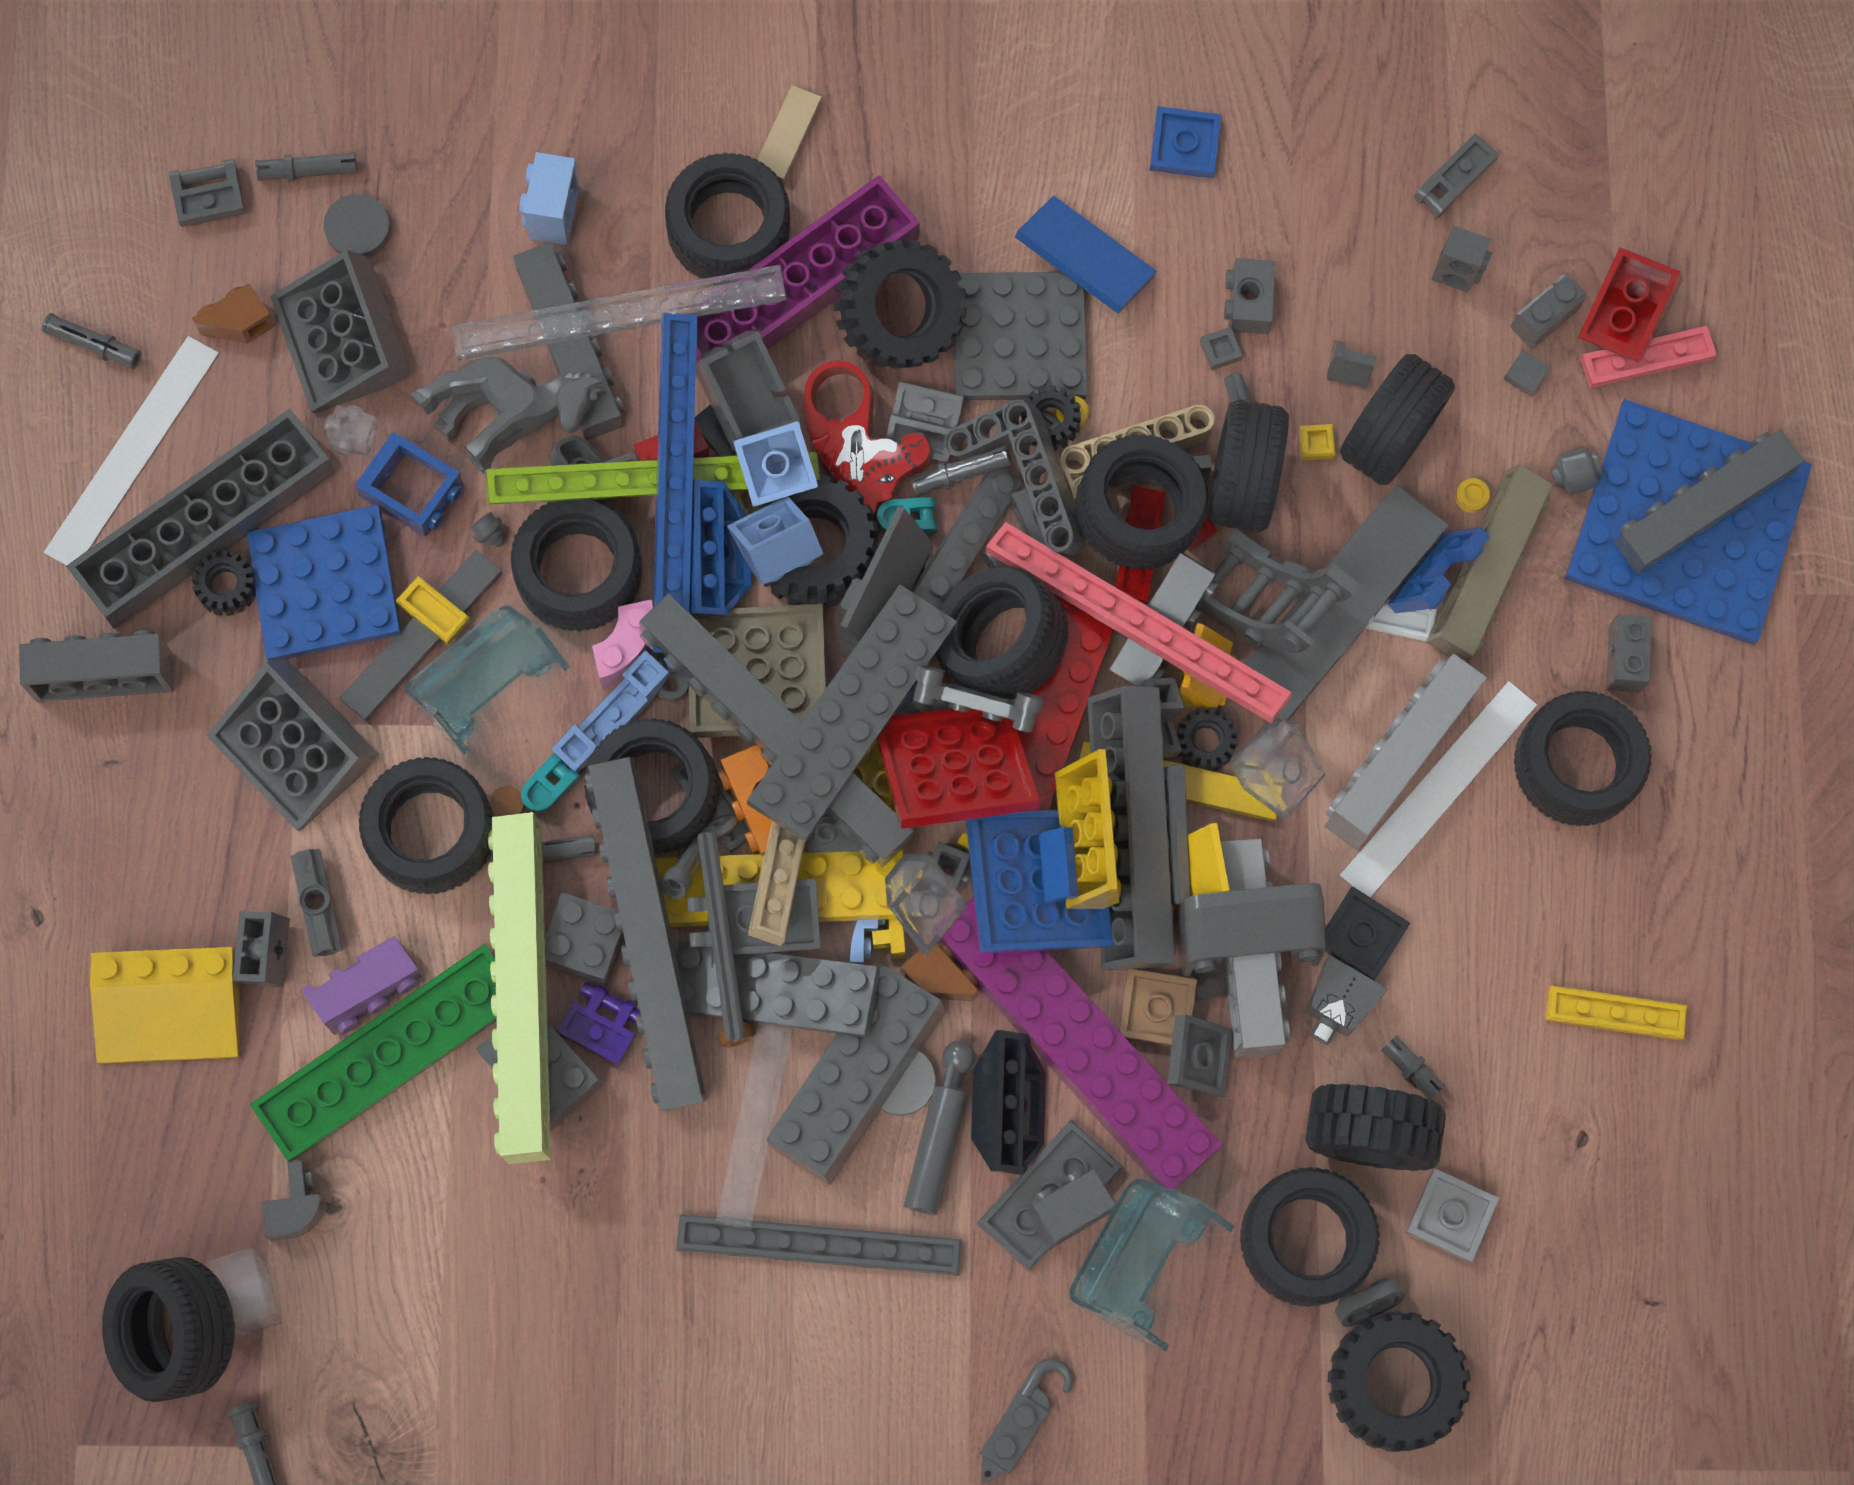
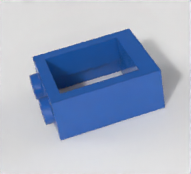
[355,432,464,537]

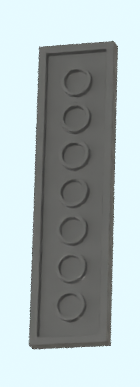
[747,585,957,842]

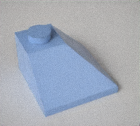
[733,421,818,507]

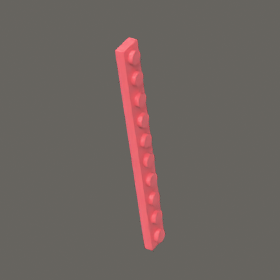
[986,522,1291,724]

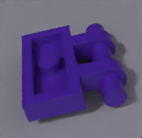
[557,982,641,1066]

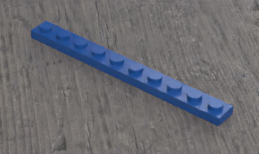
[652,313,697,653]

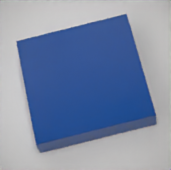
[1149,106,1221,179]

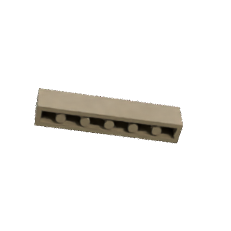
[1426,465,1553,660]

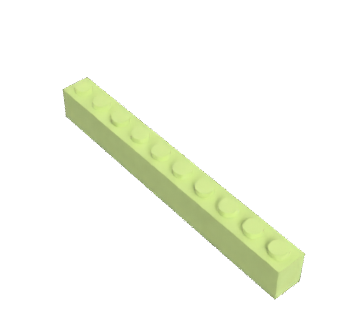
[488,812,551,1164]

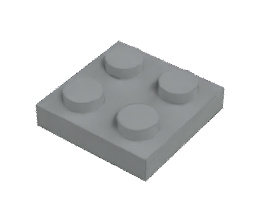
[1405,1168,1499,1263]

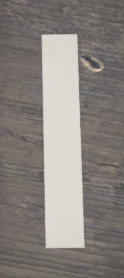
[43,336,219,565]
[1340,681,1537,897]

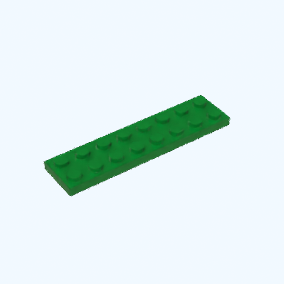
[249,943,497,1162]

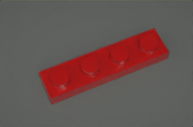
[1115,485,1165,605]

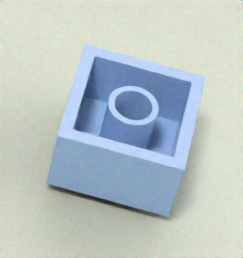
[519,152,580,246]

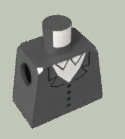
[1306,955,1387,1045]

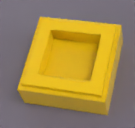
[1298,424,1336,461]

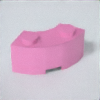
[592,600,653,689]

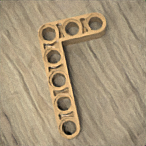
[1059,405,1215,542]

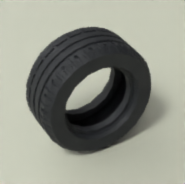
[665,152,790,285]
[1340,354,1455,485]
[1208,399,1289,533]
[1075,434,1209,570]
[510,499,642,631]
[936,566,1069,700]
[1514,691,1652,826]
[584,718,719,854]
[359,757,494,894]
[1240,1167,1380,1307]
[102,1257,235,1402]

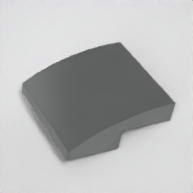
[886,381,965,462]

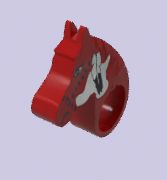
[803,360,933,522]

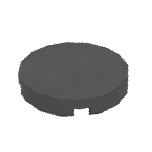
[323,194,390,257]

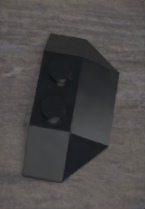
[971,1030,1046,1175]

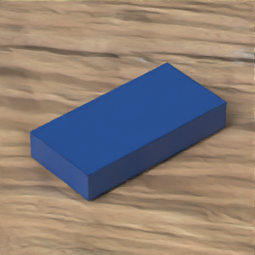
[1039,827,1078,903]

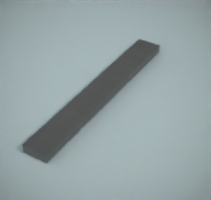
[676,1214,962,1276]

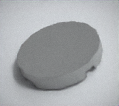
[881,1051,936,1116]

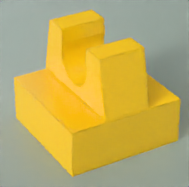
[872,919,906,960]

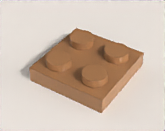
[1119,969,1197,1047]

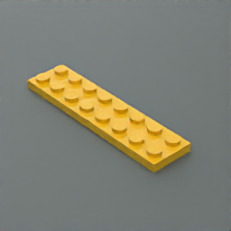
[656,849,905,927]

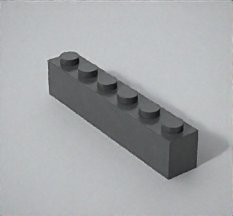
[513,243,626,440]
[1614,429,1805,575]

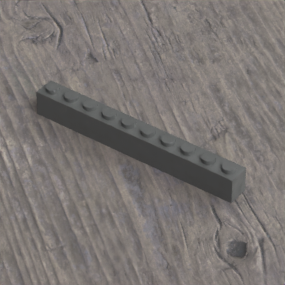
[639,594,913,867]
[585,757,707,1111]

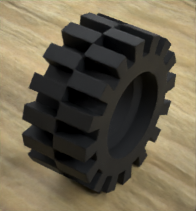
[1021,385,1081,450]
[191,550,256,616]
[1176,707,1238,771]

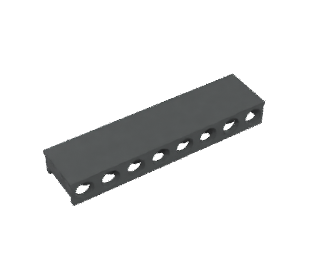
[1245,484,1448,730]

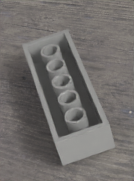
[1324,653,1487,850]
[1221,838,1290,1059]

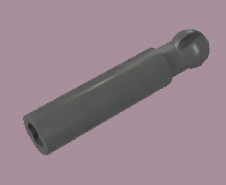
[903,1041,976,1216]

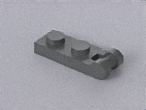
[1414,133,1499,218]

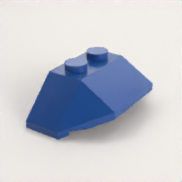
[689,479,751,616]

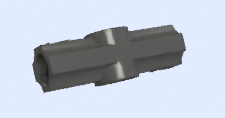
[290,849,343,957]

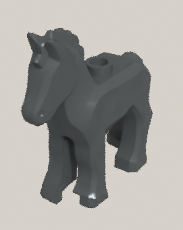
[410,356,607,474]

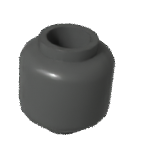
[1551,447,1603,494]

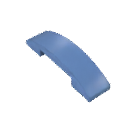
[551,650,670,772]

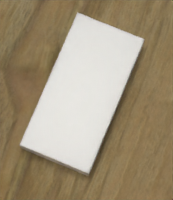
[1365,599,1437,642]

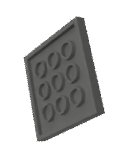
[954,272,1087,400]

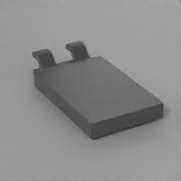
[687,879,821,955]

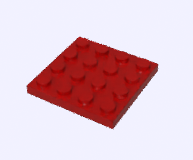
[877,708,1039,829]

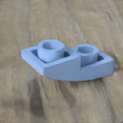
[850,919,885,965]

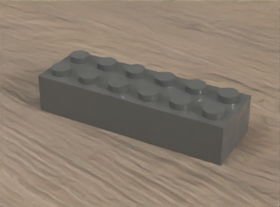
[766,965,945,1185]

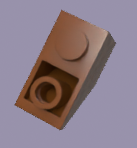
[192,283,275,344]
[900,940,978,1001]

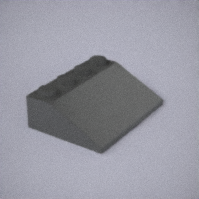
[270,250,411,413]
[840,506,934,657]
[207,659,378,831]

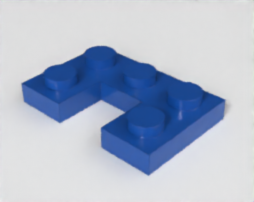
[1387,527,1490,613]

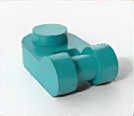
[877,497,938,535]
[521,753,582,814]

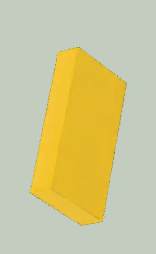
[396,576,471,645]

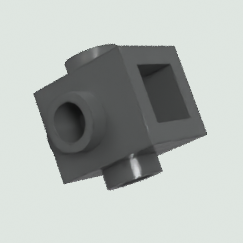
[921,842,972,895]

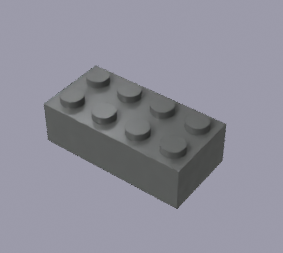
[19,630,173,702]

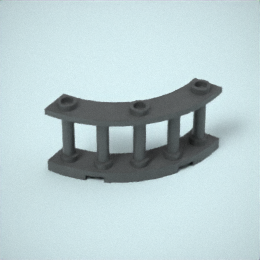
[1196,528,1361,653]

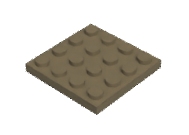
[689,604,826,738]

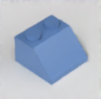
[727,496,823,585]

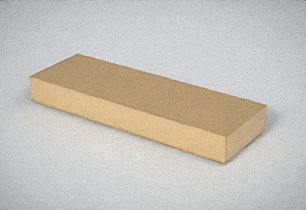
[758,85,822,183]

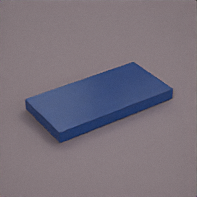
[1015,195,1157,314]

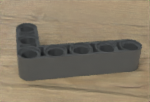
[944,399,1085,557]

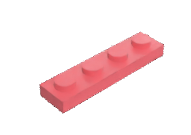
[1580,326,1717,389]

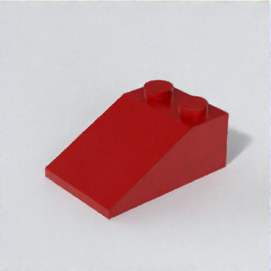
[1578,247,1683,363]

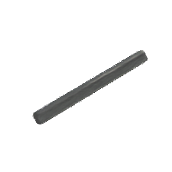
[698,832,744,1041]

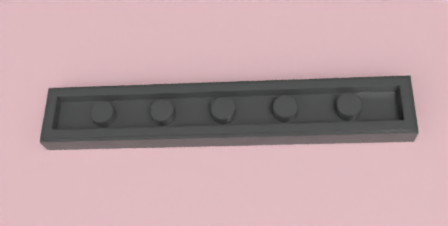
[340,550,502,722]

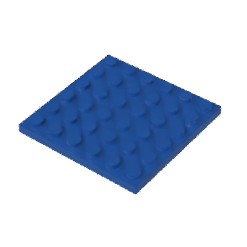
[1564,399,1812,645]

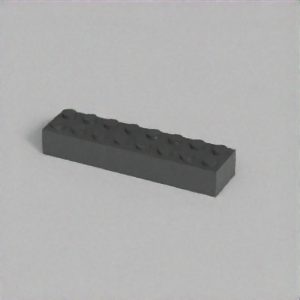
[66,408,335,629]
[1088,686,1176,970]

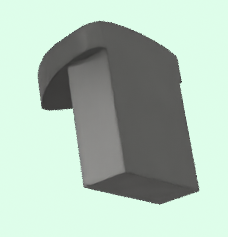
[1327,340,1376,388]

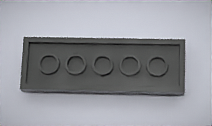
[676,941,880,1038]

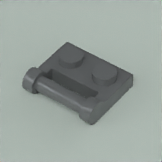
[169,158,246,227]

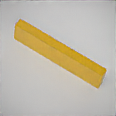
[1545,985,1687,1041]

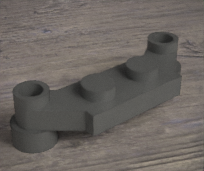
[913,665,1044,732]

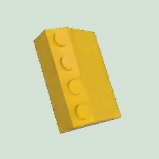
[1055,749,1121,909]
[90,947,240,1064]

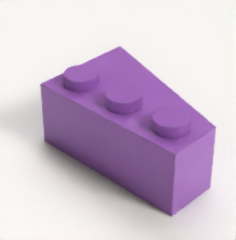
[301,936,422,1035]

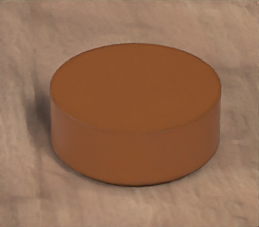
[490,786,525,817]
[719,1023,755,1048]

